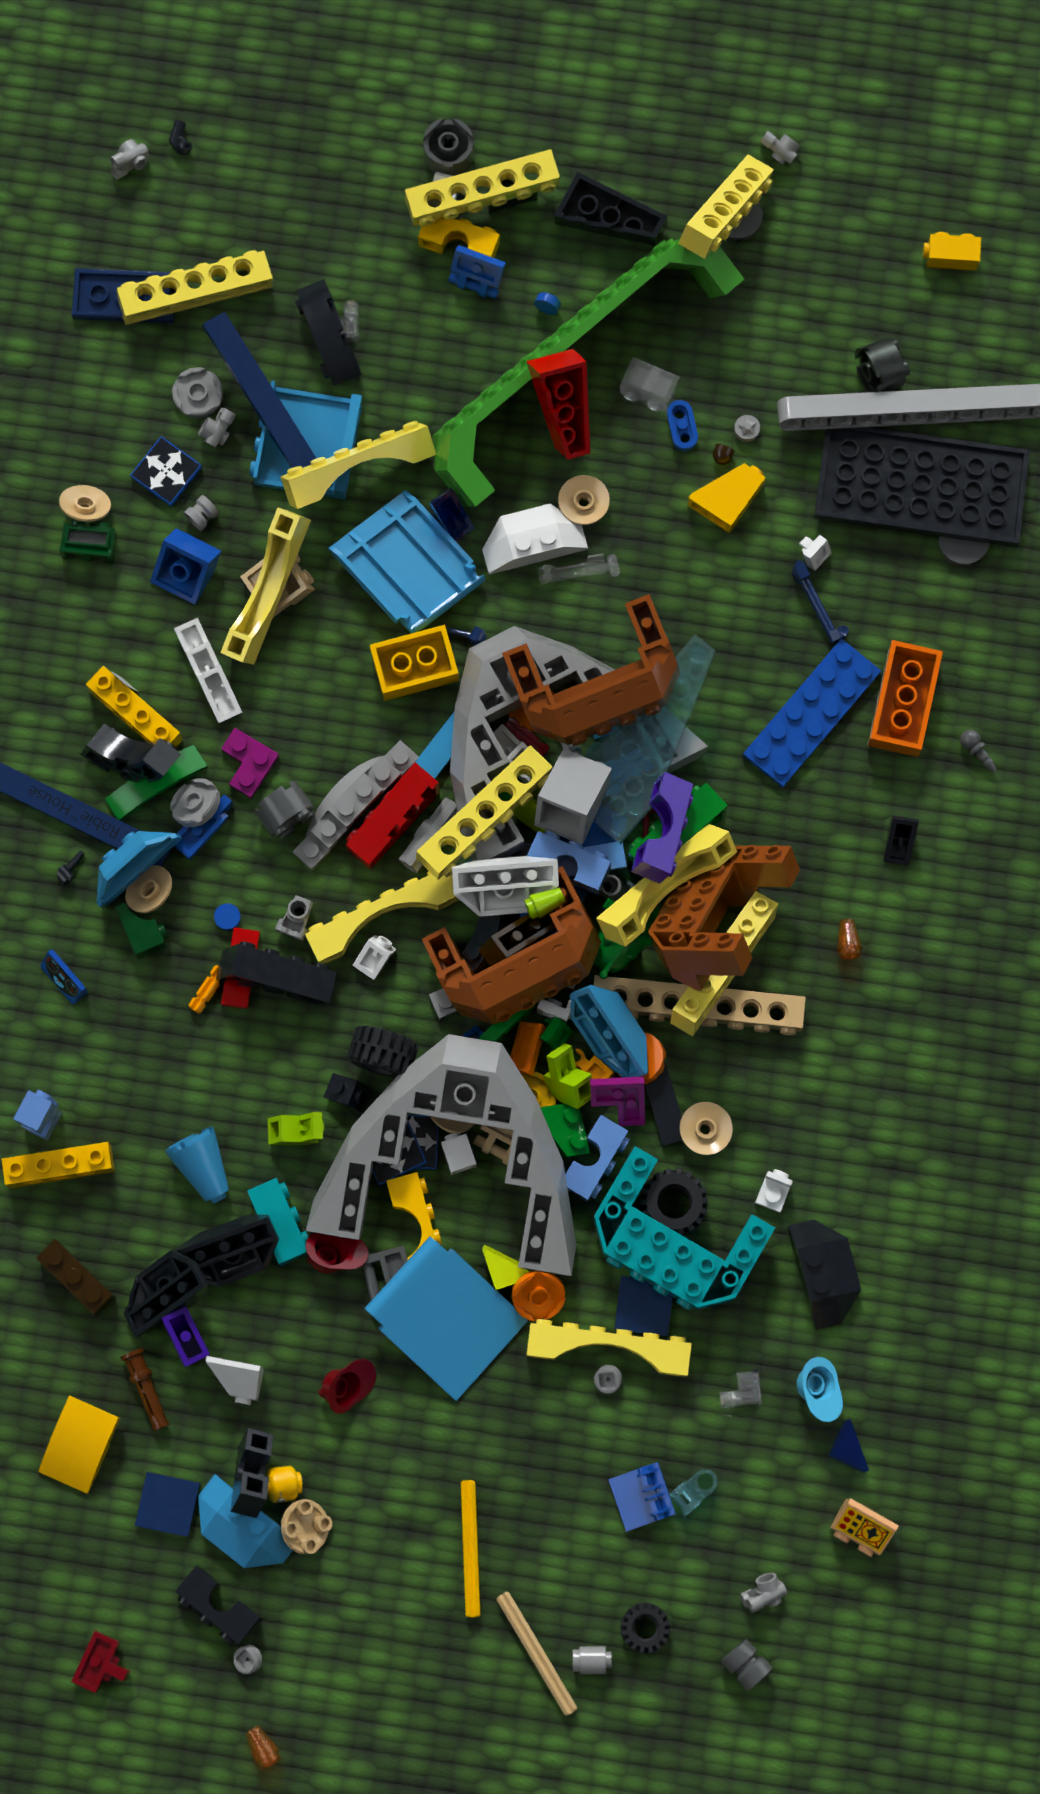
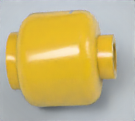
[266,1466,302,1503]

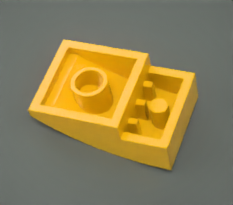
[38,1395,121,1494]

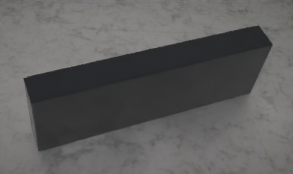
[644,1062,683,1147]

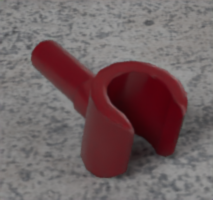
[641,801,657,837]

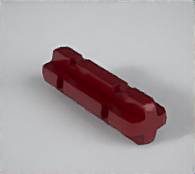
[504,717,550,757]

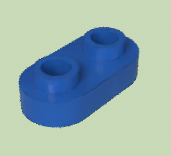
[667,400,698,452]

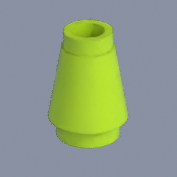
[524,888,565,920]

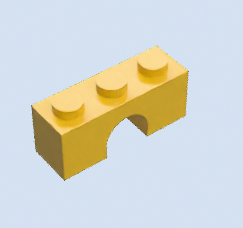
[418,218,500,258]

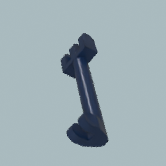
[792,561,849,644]

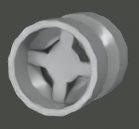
[183,495,220,531]

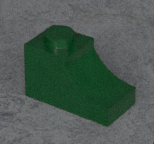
[115,903,169,959]

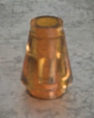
[837,919,863,960]
[245,1726,281,1770]

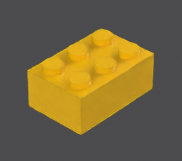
[370,625,459,701]

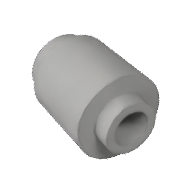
[573,1646,612,1675]

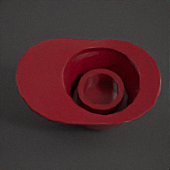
[305,1233,368,1274]
[318,1359,376,1414]

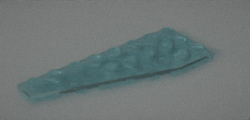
[589,635,716,845]

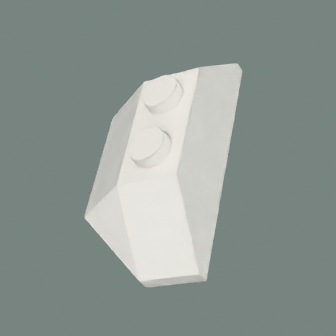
[482,504,588,575]
[452,856,559,916]

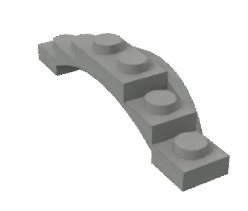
[293,740,419,871]

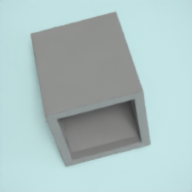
[534,749,612,845]

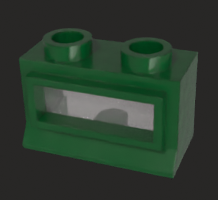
[59,520,117,564]

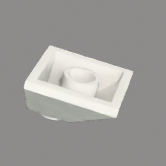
[206,1356,264,1405]

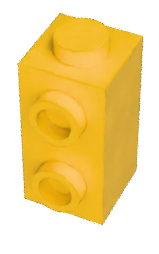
[922,232,981,271]

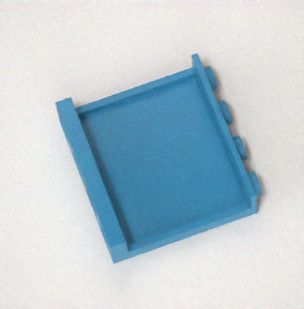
[250,381,363,500]

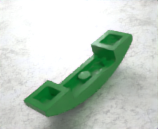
[105,745,208,821]

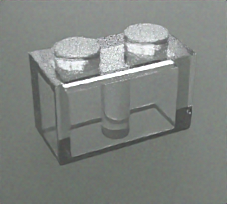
[620,357,680,412]

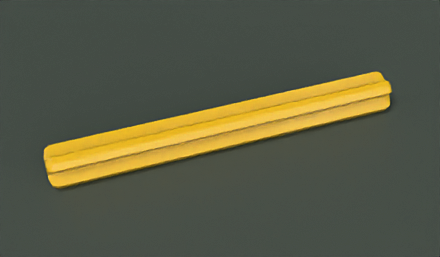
[461,1480,480,1617]

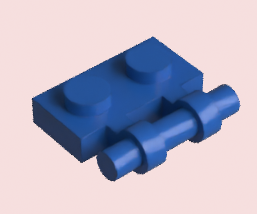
[449,245,506,299]

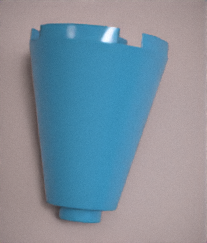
[165,1126,229,1204]

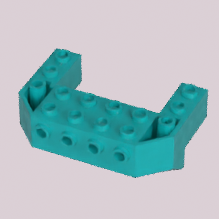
[593,1146,775,1311]

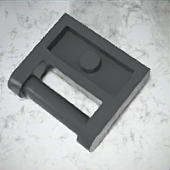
[362,1246,408,1303]

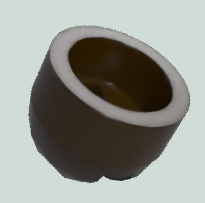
[713,444,735,465]

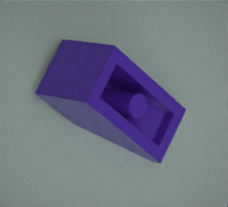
[161,1306,210,1367]

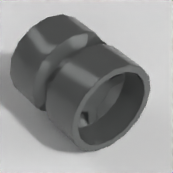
[721,1638,773,1691]

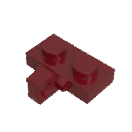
[71,1630,130,1693]

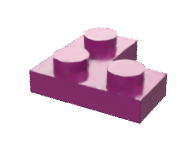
[221,728,279,799]
[590,1077,645,1126]

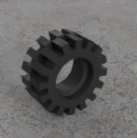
[621,1603,670,1653]

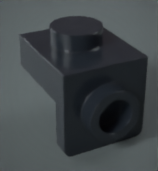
[323,1073,371,1112]

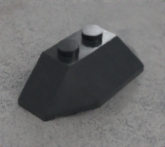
[174,1214,280,1287]
[788,1220,861,1330]
[124,1250,208,1338]

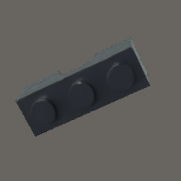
[231,1428,274,1518]
[175,1565,261,1645]

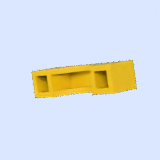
[386,1172,442,1260]

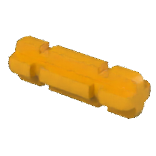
[189,965,220,1014]

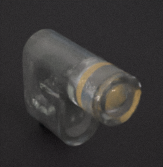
[340,301,360,342]
[719,1369,762,1408]

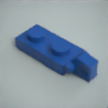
[174,794,234,860]

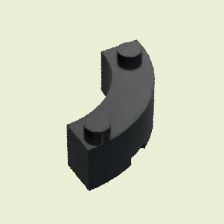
[295,279,362,386]
[80,723,181,783]
[461,913,520,973]

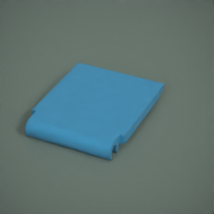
[328,490,485,634]
[364,1236,528,1401]

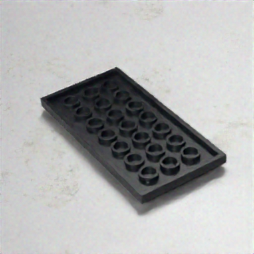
[814,427,1030,547]

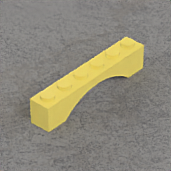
[280,421,436,509]
[220,507,311,664]
[596,824,737,947]
[305,871,460,964]
[526,1319,691,1377]

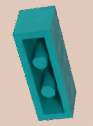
[247,1178,308,1267]

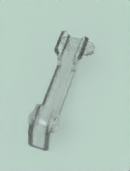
[538,553,620,584]

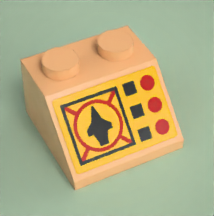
[830,1498,898,1557]

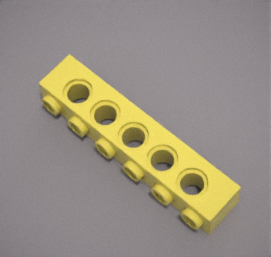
[405,149,560,227]
[678,155,774,259]
[117,250,273,325]
[416,745,553,880]
[670,891,778,1036]

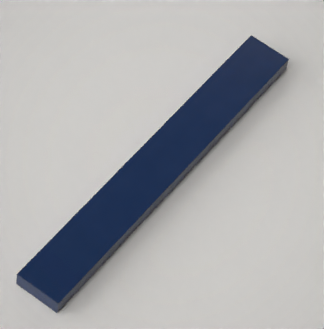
[202,312,333,490]

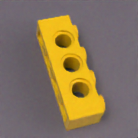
[86,666,183,748]
[2,1142,115,1188]

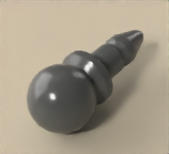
[960,729,996,772]

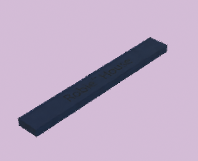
[0,762,172,867]

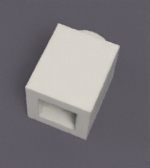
[441,1133,477,1176]

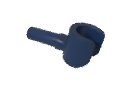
[448,626,486,645]

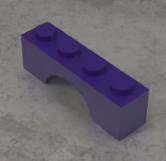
[631,772,693,884]

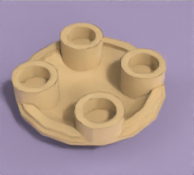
[281,1499,332,1554]

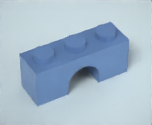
[527,831,611,895]
[13,1089,63,1141]
[565,1115,629,1202]

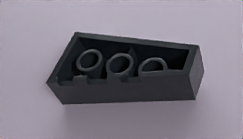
[554,171,668,246]
[216,941,337,1005]

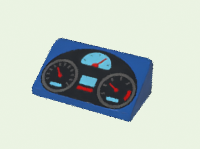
[41,950,88,1004]

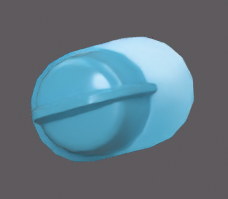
[796,1357,843,1422]

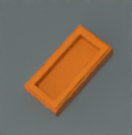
[510,1021,546,1077]

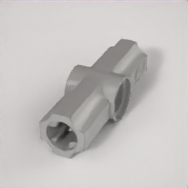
[399,797,457,874]

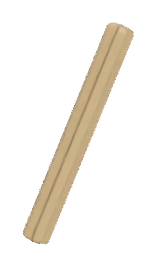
[497,1592,577,1716]

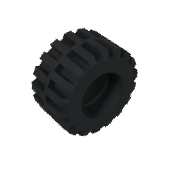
[346,1026,419,1078]
[640,1168,708,1236]

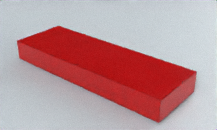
[221,927,260,1009]

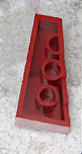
[526,349,591,460]
[346,762,440,870]

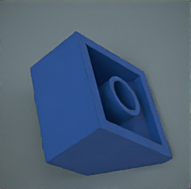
[150,528,221,605]

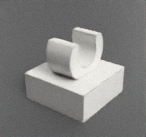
[799,535,832,571]

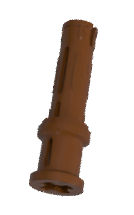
[120,1348,170,1431]

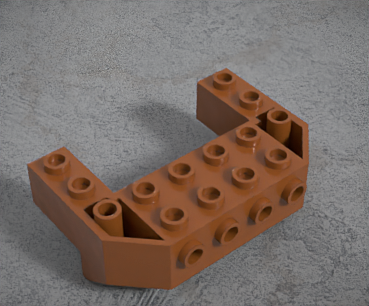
[502,594,680,746]
[648,845,800,991]
[422,866,601,1024]

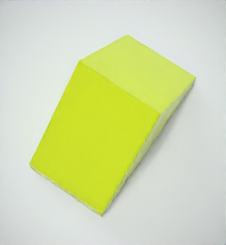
[482,1245,533,1290]

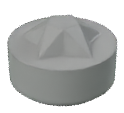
[734,415,760,442]
[594,1365,622,1394]
[234,1645,262,1674]

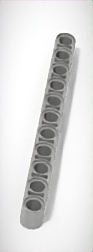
[776,384,1040,431]

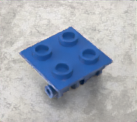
[608,1462,676,1531]

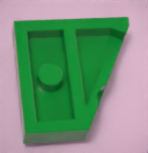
[540,1104,590,1159]

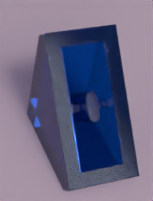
[430,487,475,541]
[827,1419,869,1473]

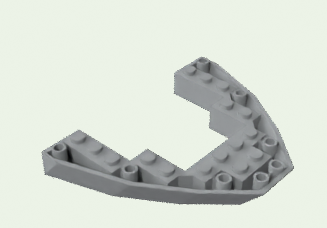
[450,626,708,861]
[306,1034,576,1276]

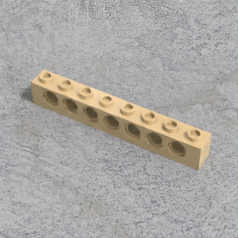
[593,975,806,1035]

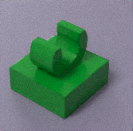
[540,1017,573,1051]

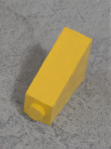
[687,463,766,534]

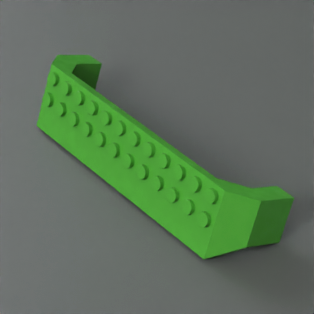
[433,238,744,507]

